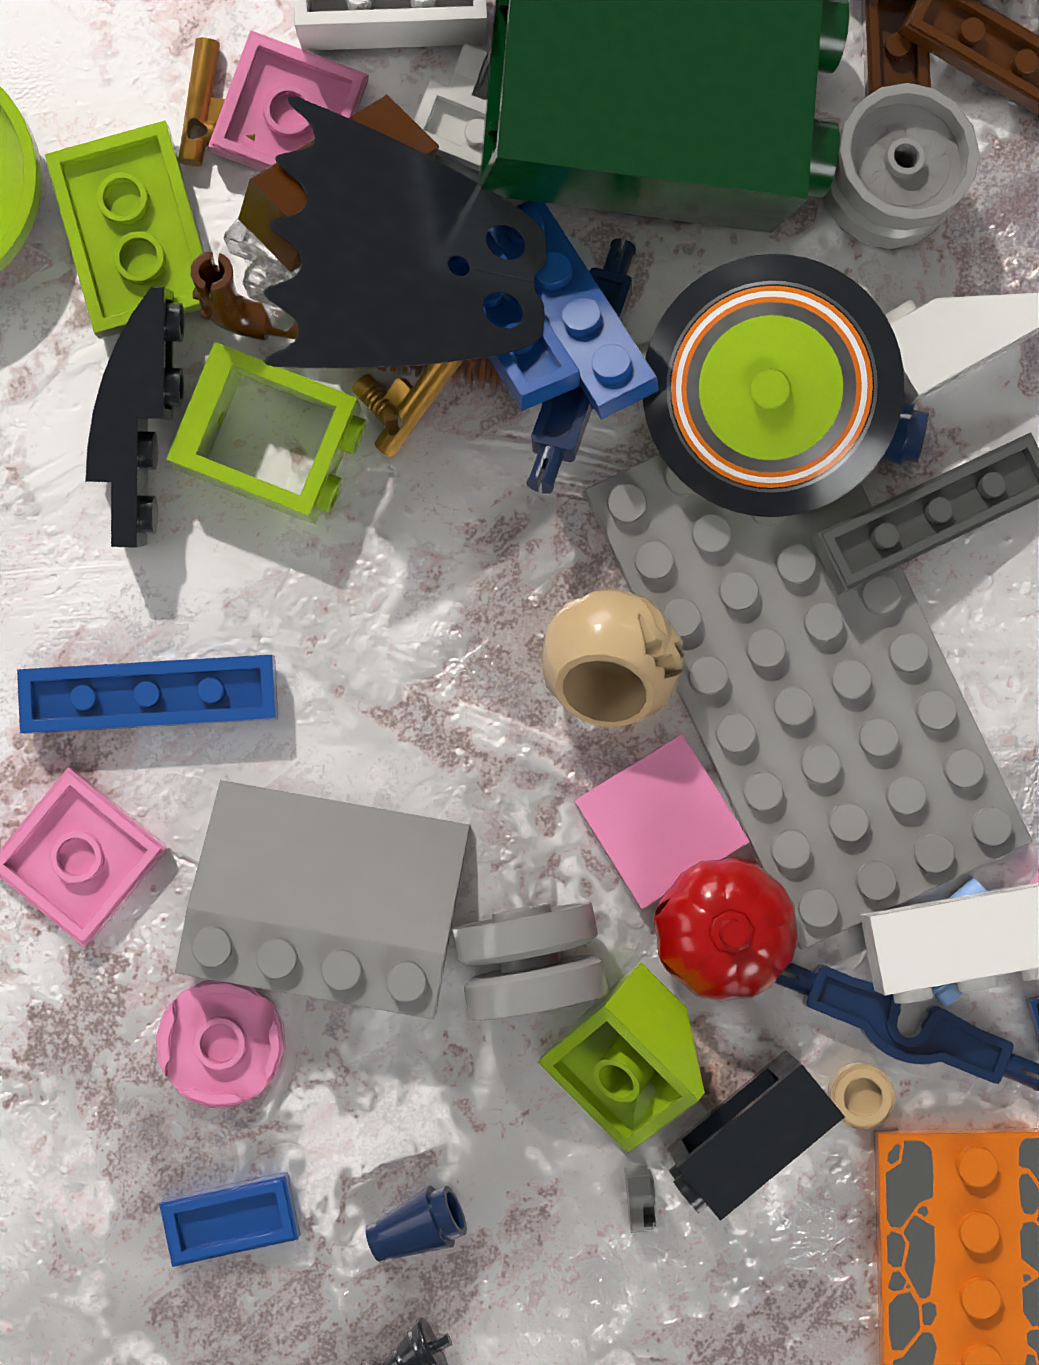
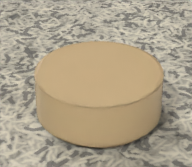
[827,1062,895,1130]

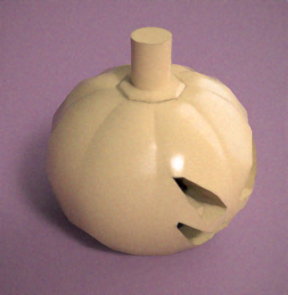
[541,589,685,727]

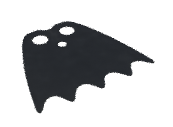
[263,96,546,368]

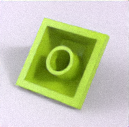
[538,962,705,1153]

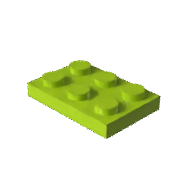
[44,120,205,339]

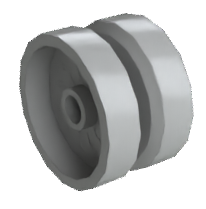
[823,83,980,249]
[453,901,609,1021]

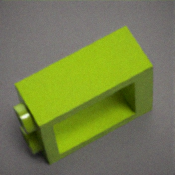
[166,342,367,525]

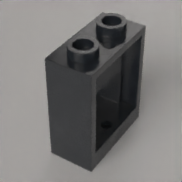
[668,1050,845,1221]

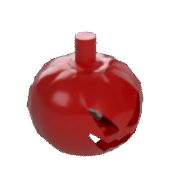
[654,858,798,1002]

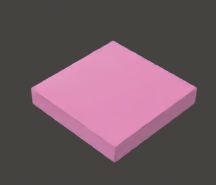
[208,30,369,172]
[574,734,750,909]
[0,767,169,947]

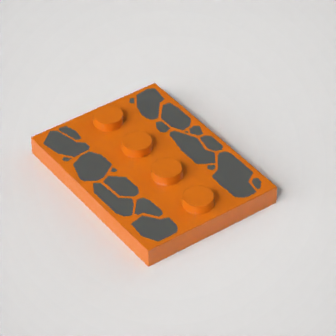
[874,1128,1039,1365]

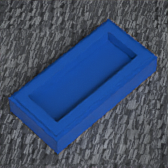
[159,1172,301,1267]

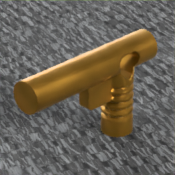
[178,37,255,167]
[352,360,463,457]

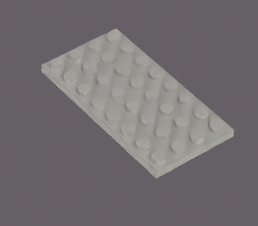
[584,454,1033,950]

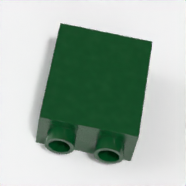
[479,0,849,233]

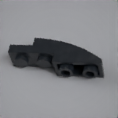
[85,287,185,548]

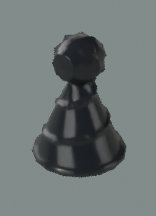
[360,1317,453,1365]

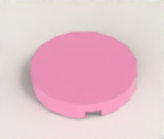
[156,980,286,1108]

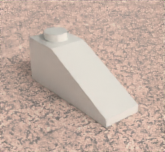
[885,293,1039,403]

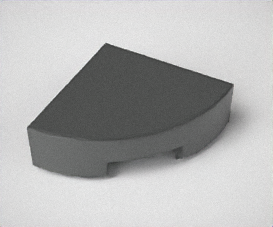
[624,1166,656,1233]

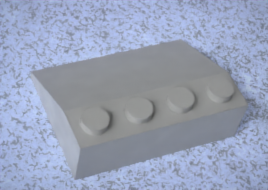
[175,780,470,1019]

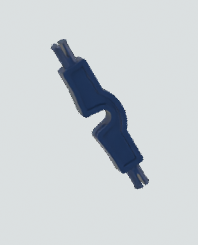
[526,238,636,494]
[775,962,1039,1092]

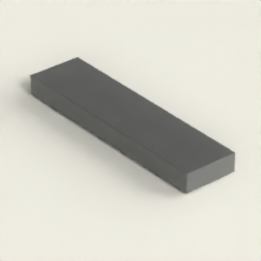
[810,432,1039,595]

